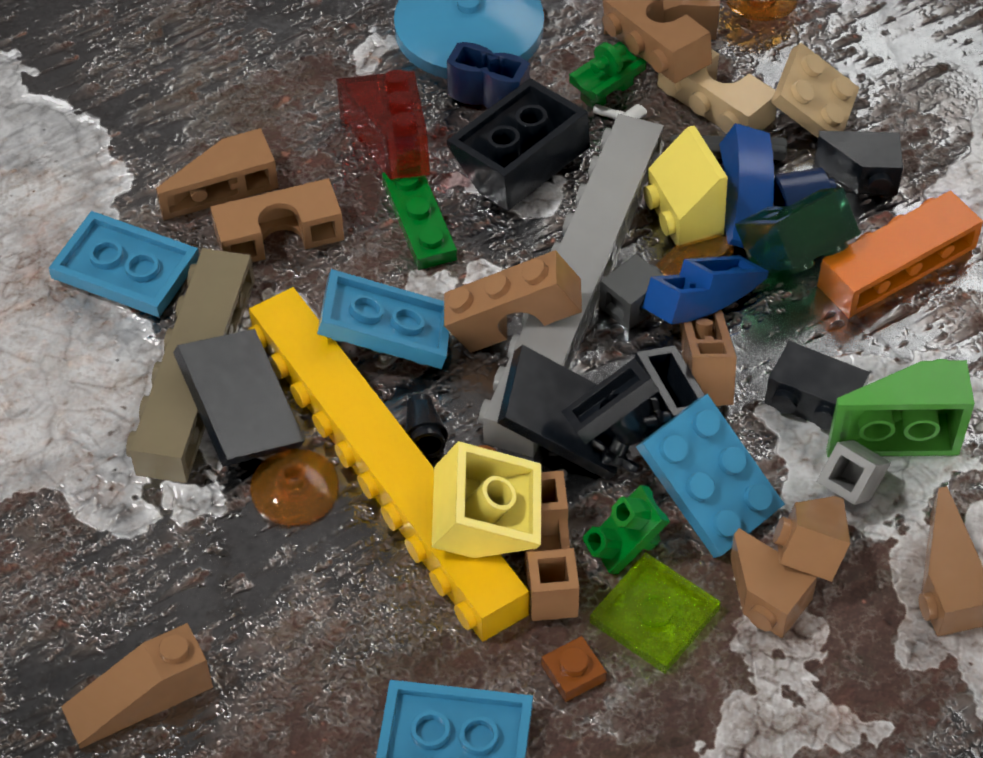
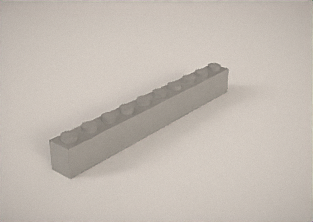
[478,114,664,457]

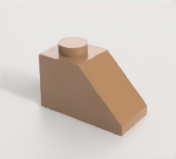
[773,496,851,582]
[730,528,818,638]

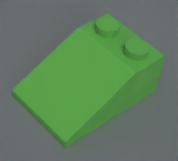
[826,359,975,457]

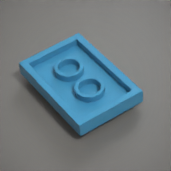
[49,211,200,318]
[317,269,449,369]
[636,394,785,558]
[376,680,533,758]

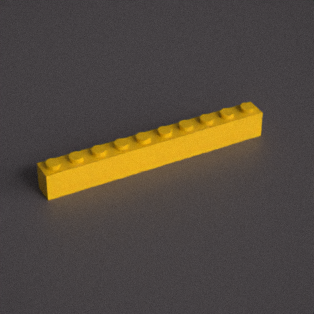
[248,287,529,642]

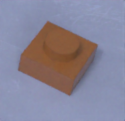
[541,636,607,702]

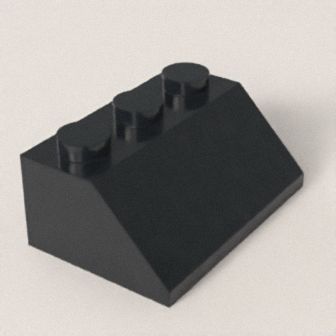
[447,78,590,211]

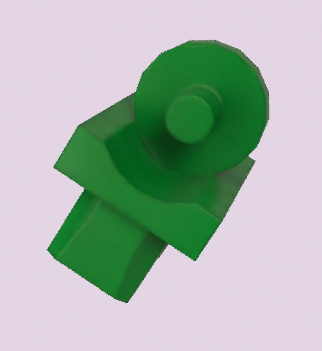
[569,41,647,109]
[583,485,670,574]

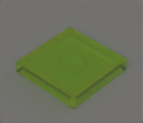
[590,552,721,674]

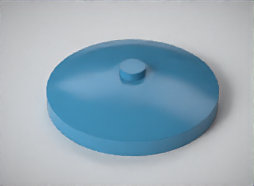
[394,0,544,79]

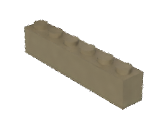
[126,248,255,483]

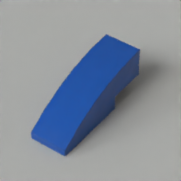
[719,123,774,253]
[642,255,769,325]

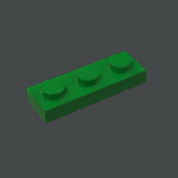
[382,163,457,270]

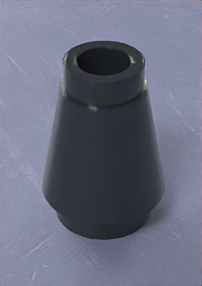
[405,394,448,458]

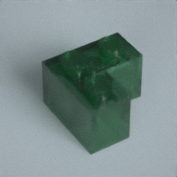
[735,188,861,274]

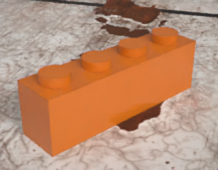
[817,190,983,319]

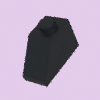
[815,131,903,195]

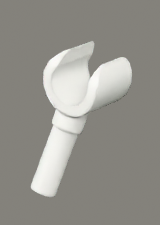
[593,104,647,120]

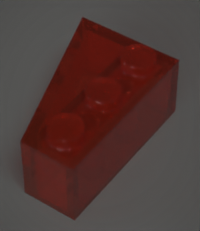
[336,70,430,179]

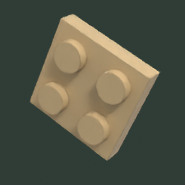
[771,43,859,138]

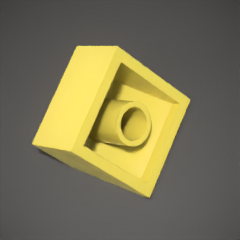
[643,125,728,250]
[432,441,541,558]

